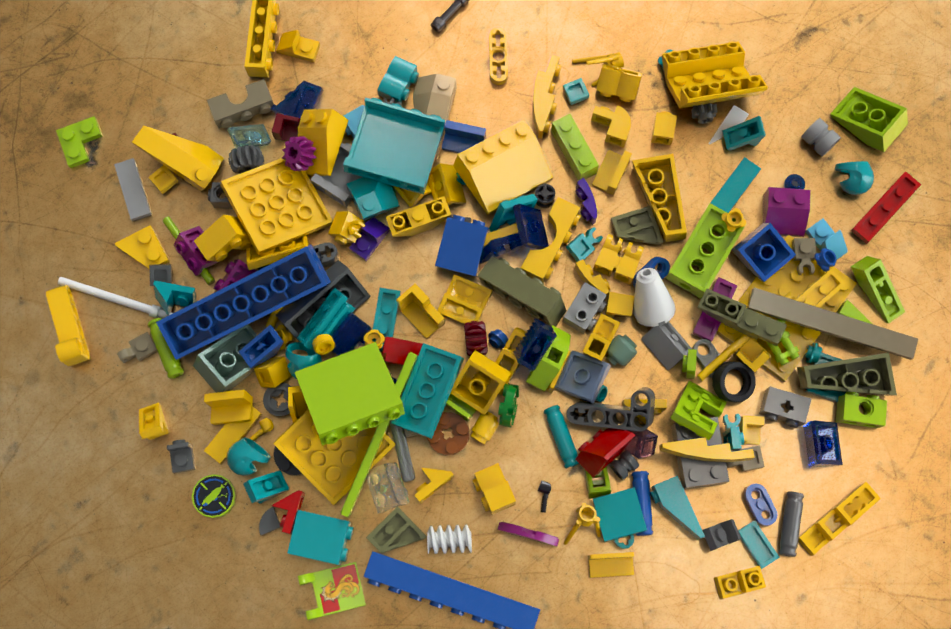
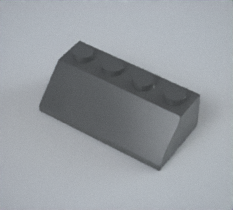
[275,260,370,342]

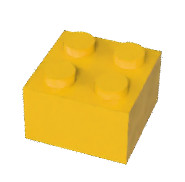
[451,350,511,415]

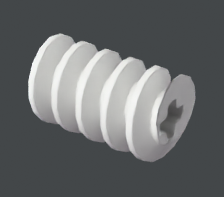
[427,524,472,554]

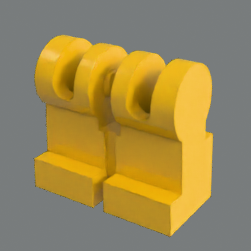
[593,234,644,285]

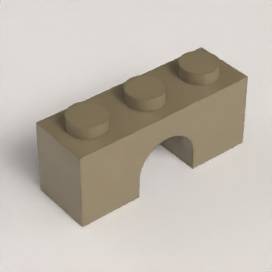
[207,79,275,128]

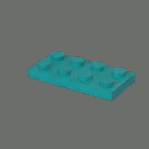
[391,343,464,439]

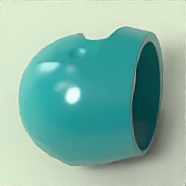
[835,161,874,195]
[285,342,322,379]
[227,437,271,476]

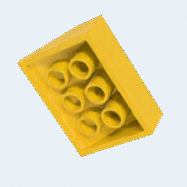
[453,120,553,215]

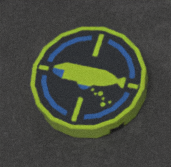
[192,474,236,518]

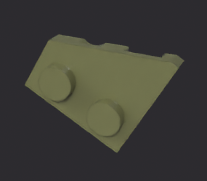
[610,206,663,245]
[366,506,427,553]

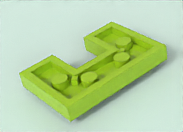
[670,381,727,440]

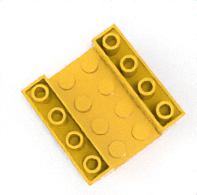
[662,41,768,108]

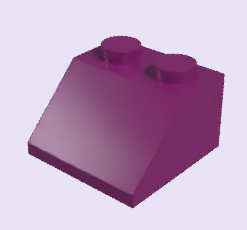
[763,187,810,237]

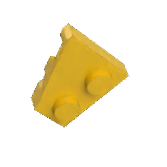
[115,225,170,270]

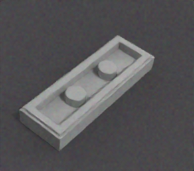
[114,158,152,221]

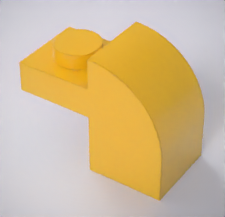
[591,105,631,148]
[582,313,621,361]

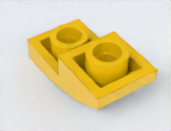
[575,259,611,299]
[714,566,766,599]

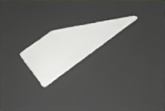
[709,105,749,144]

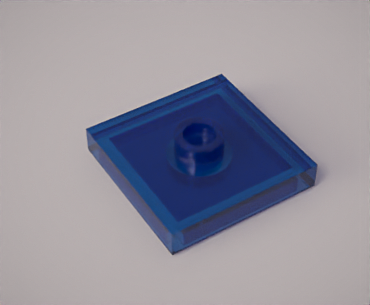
[513,204,549,250]

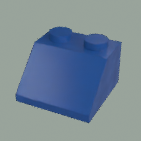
[732,223,796,282]

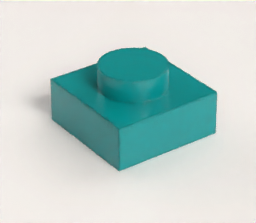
[563,78,590,105]

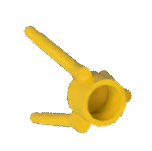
[572,52,624,87]
[564,503,601,545]

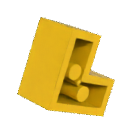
[194,214,252,262]
[472,463,516,515]

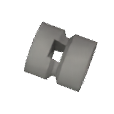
[801,118,841,157]

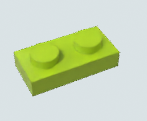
[682,349,697,379]

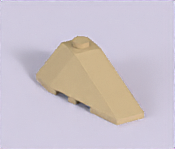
[413,74,457,161]

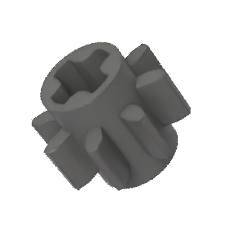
[691,103,718,124]

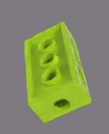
[665,203,747,299]

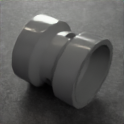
[609,450,639,480]

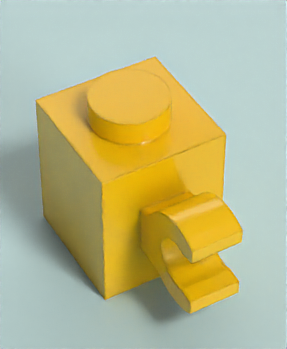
[328,211,365,245]

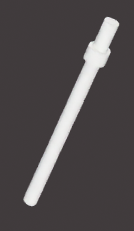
[58,277,173,318]

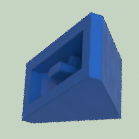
[239,325,283,368]

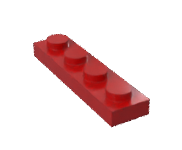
[851,171,922,244]

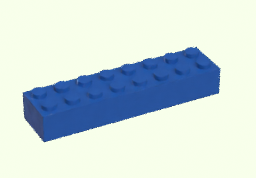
[156,244,331,360]

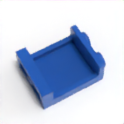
[435,214,489,276]

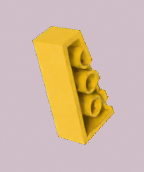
[632,154,687,242]

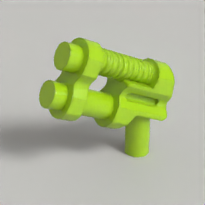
[767,319,800,366]

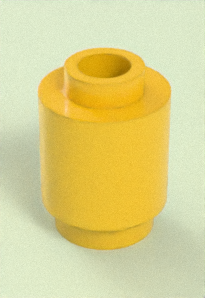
[470,411,499,445]

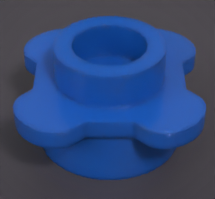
[814,248,837,272]

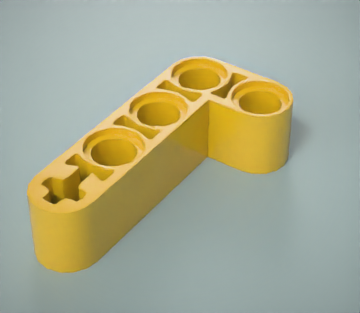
[46,284,90,366]

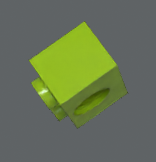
[836,392,887,429]

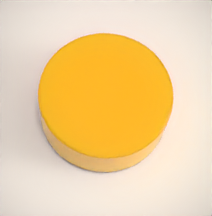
[312,334,335,355]

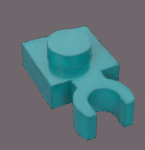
[566,227,603,262]

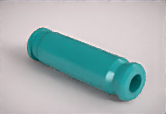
[544,405,579,469]

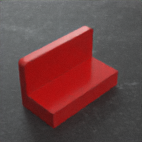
[382,337,423,366]

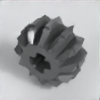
[228,145,264,174]

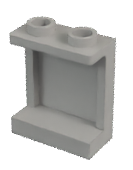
[311,142,361,208]

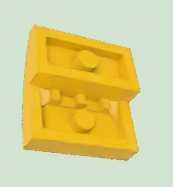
[437,274,493,324]

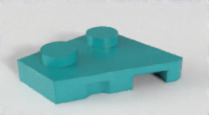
[489,194,538,232]

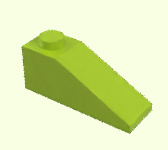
[851,256,905,323]

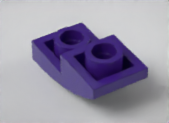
[575,178,597,225]

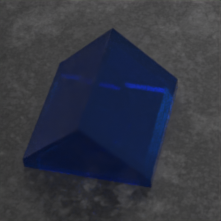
[803,420,843,468]

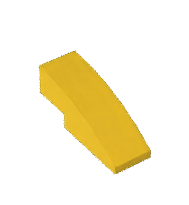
[495,327,535,395]

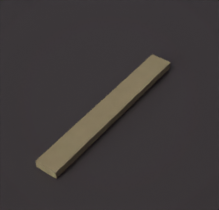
[747,288,918,360]

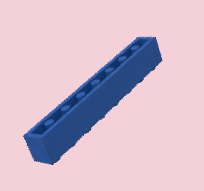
[363,551,540,629]

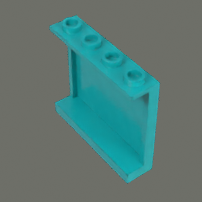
[343,97,445,194]

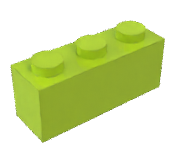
[551,114,599,181]

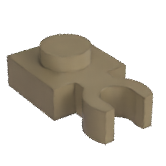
[792,238,816,275]

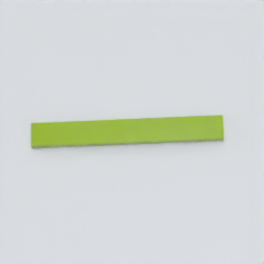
[341,352,418,517]

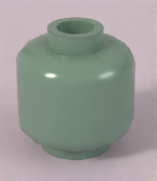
[606,335,637,366]

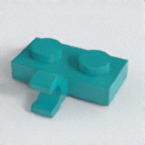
[722,413,744,452]

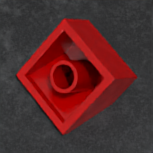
[575,428,635,478]

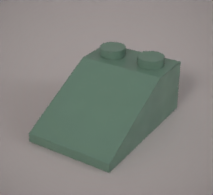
[193,324,258,393]

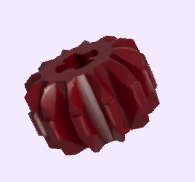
[464,321,488,356]

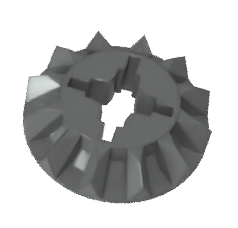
[263,383,292,416]

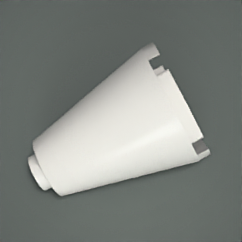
[633,268,676,327]

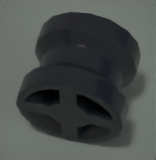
[535,184,556,208]

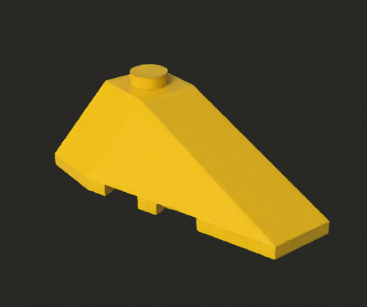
[131,125,224,191]

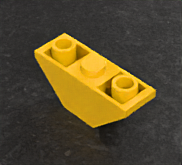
[386,196,452,237]

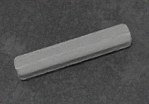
[390,421,415,482]

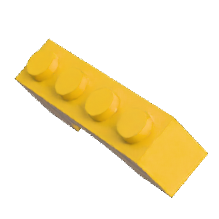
[521,197,581,282]

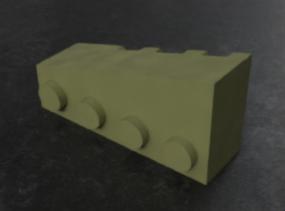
[478,256,567,329]
[797,353,897,396]

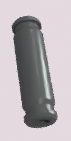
[778,491,804,557]

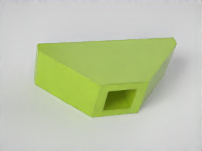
[526,325,571,391]

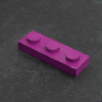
[692,277,737,342]

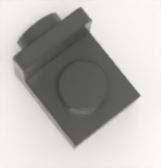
[167,440,196,474]
[702,519,741,551]

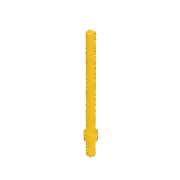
[697,292,795,382]

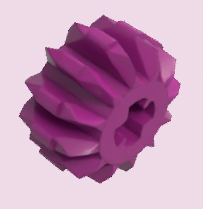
[282,136,317,171]

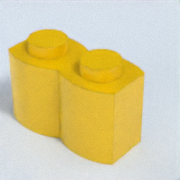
[596,64,642,102]

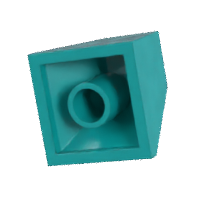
[346,177,400,221]

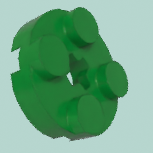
[498,384,519,428]

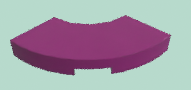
[497,522,559,546]

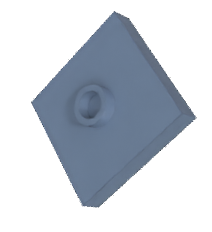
[555,350,611,404]

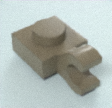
[117,332,158,363]
[726,446,765,471]

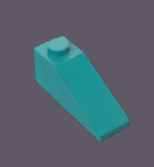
[650,475,705,540]

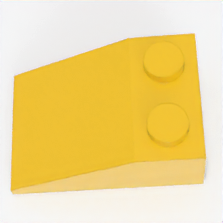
[298,109,349,176]

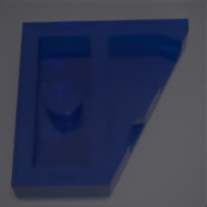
[271,81,323,119]
[479,231,528,264]

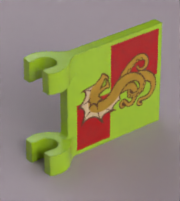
[298,562,366,620]

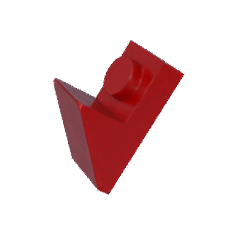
[272,490,305,535]

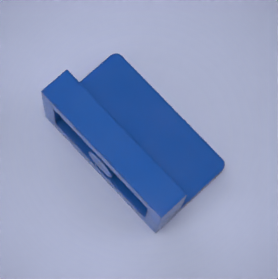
[442,120,486,153]

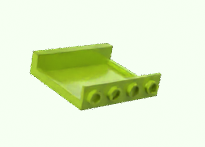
[295,342,405,446]

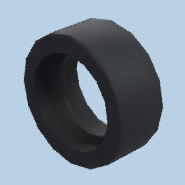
[712,362,756,402]

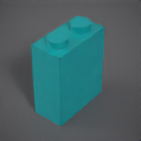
[287,510,354,566]

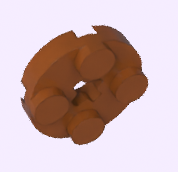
[427,412,469,456]

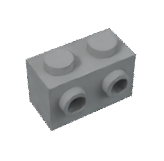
[562,282,607,334]

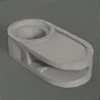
[693,339,725,378]

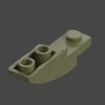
[698,289,787,346]

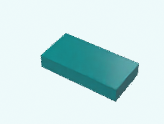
[738,520,780,569]

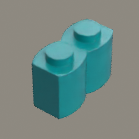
[377,56,419,103]

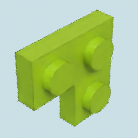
[56,116,103,168]

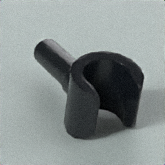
[538,481,551,512]

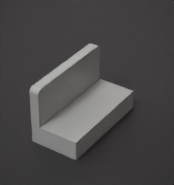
[642,321,692,370]

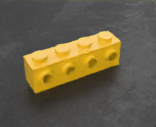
[244,0,279,78]

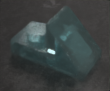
[227,124,271,148]

